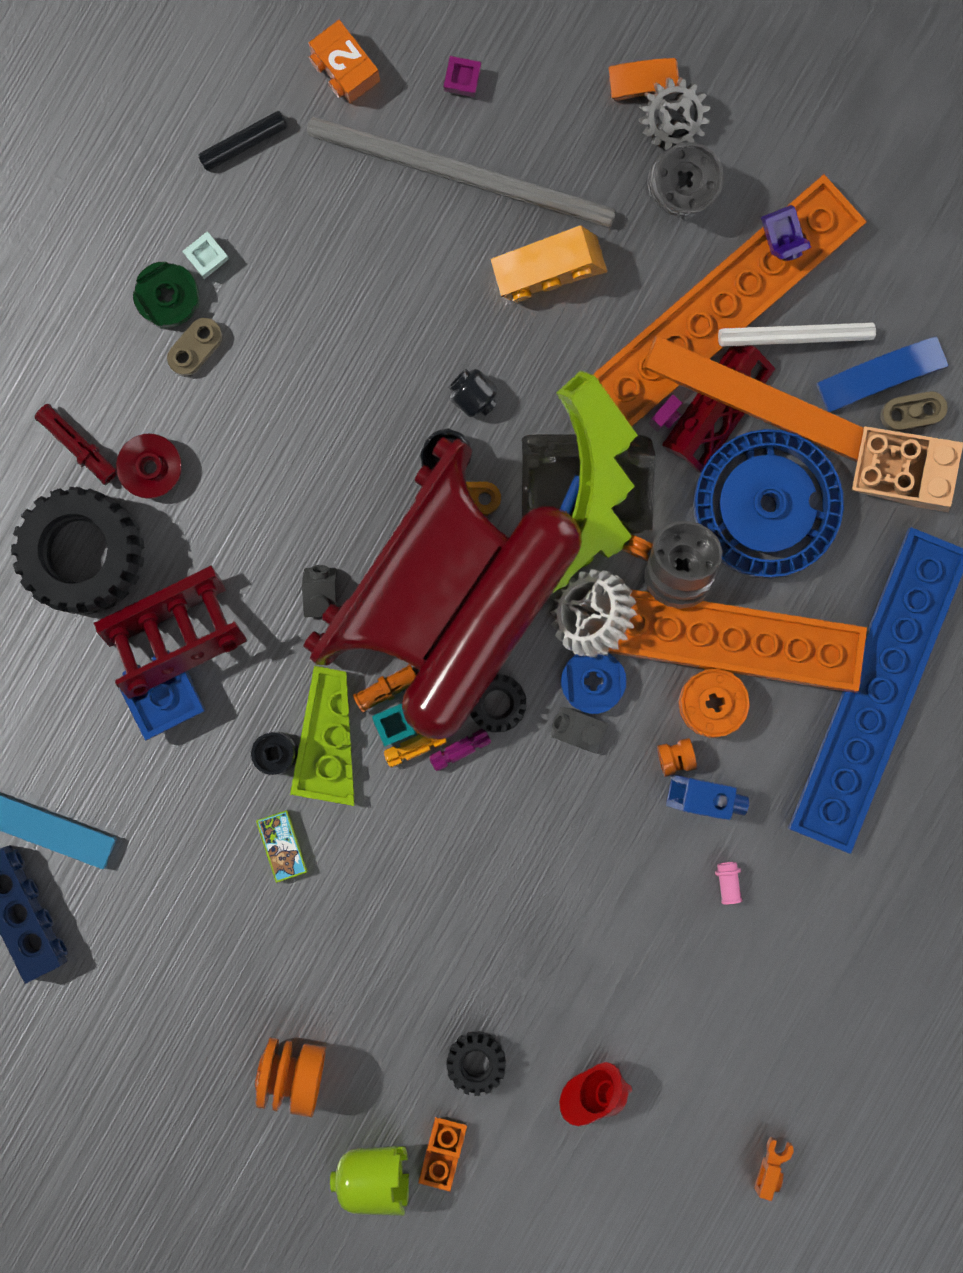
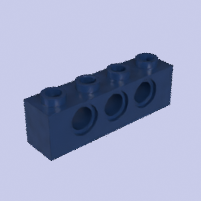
[0,845,68,984]

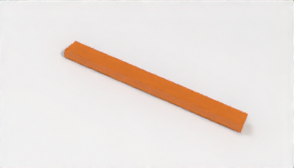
[642,336,864,462]

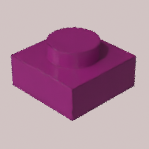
[443,56,481,97]
[648,395,682,432]

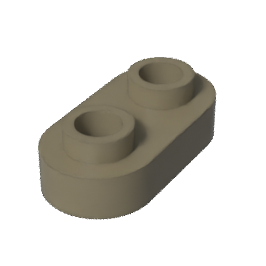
[167,318,222,377]
[880,391,948,432]

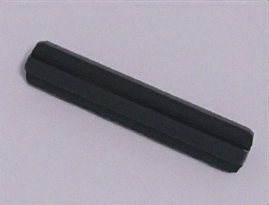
[198,111,288,170]

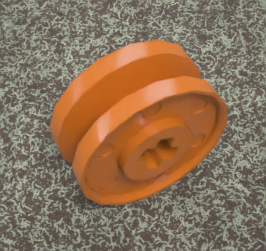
[678,669,750,738]

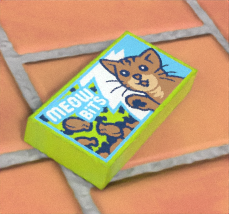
[256,810,308,883]

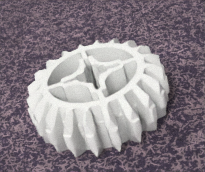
[551,569,637,658]

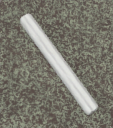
[718,323,876,346]

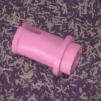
[715,862,743,904]

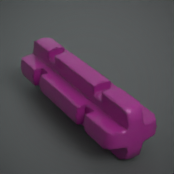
[429,729,491,771]

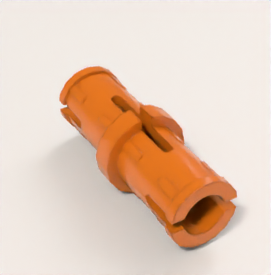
[353,664,416,713]

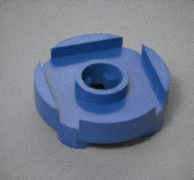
[561,653,626,714]

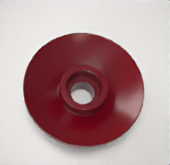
[116,434,182,499]

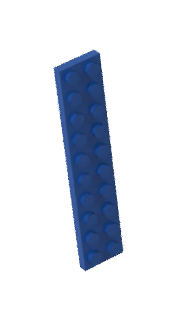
[788,527,963,854]

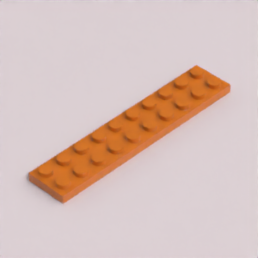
[593,174,867,427]

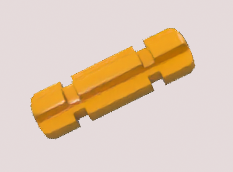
[384,734,447,767]

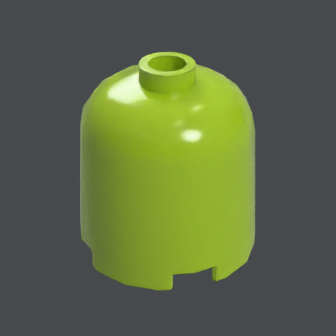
[330,1146,409,1216]

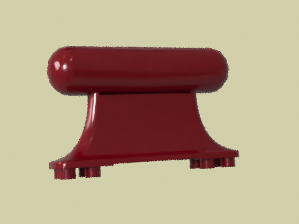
[303,437,582,739]

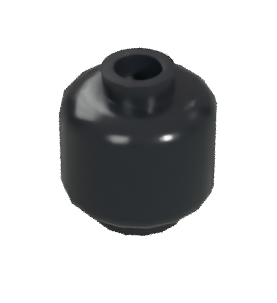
[449,369,497,417]

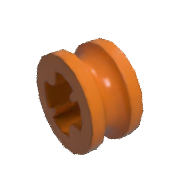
[622,535,653,561]

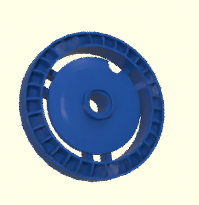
[693,429,844,578]

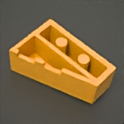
[490,225,608,302]

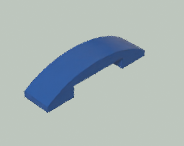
[816,336,949,413]

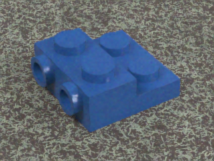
[120,650,206,741]

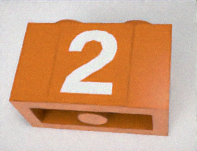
[308,20,380,104]

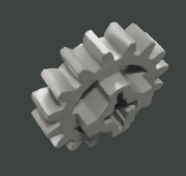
[639,78,710,150]

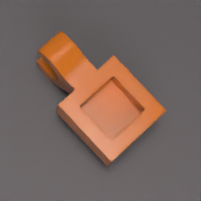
[754,1137,794,1201]

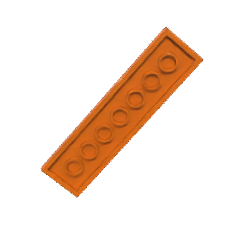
[608,589,867,693]

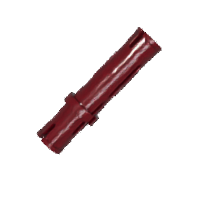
[34,404,117,485]

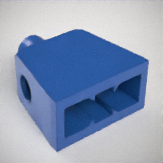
[666,775,749,820]

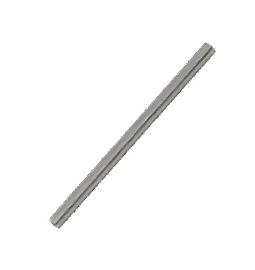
[307,117,616,227]

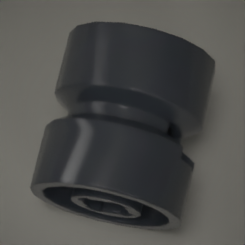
[251,732,298,775]

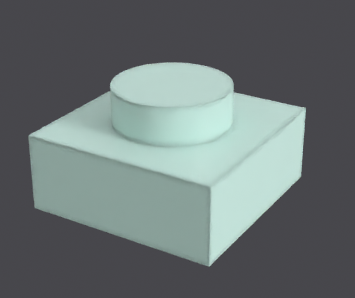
[182,231,229,279]

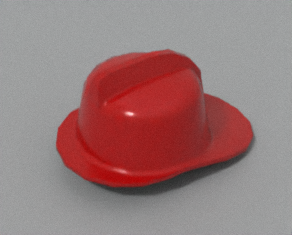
[559,1062,633,1127]

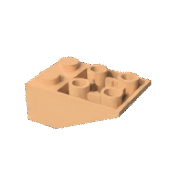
[852,426,963,513]

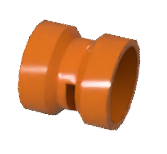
[657,738,697,777]

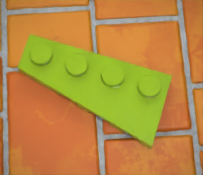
[290,666,354,806]

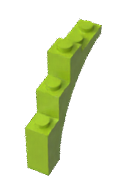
[552,371,638,593]

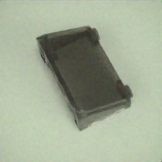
[521,434,656,534]

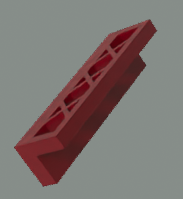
[662,345,776,473]

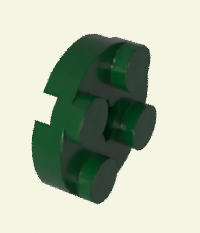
[133,262,200,329]

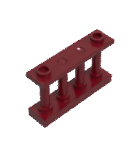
[94,565,247,699]

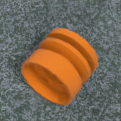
[255,1037,326,1118]

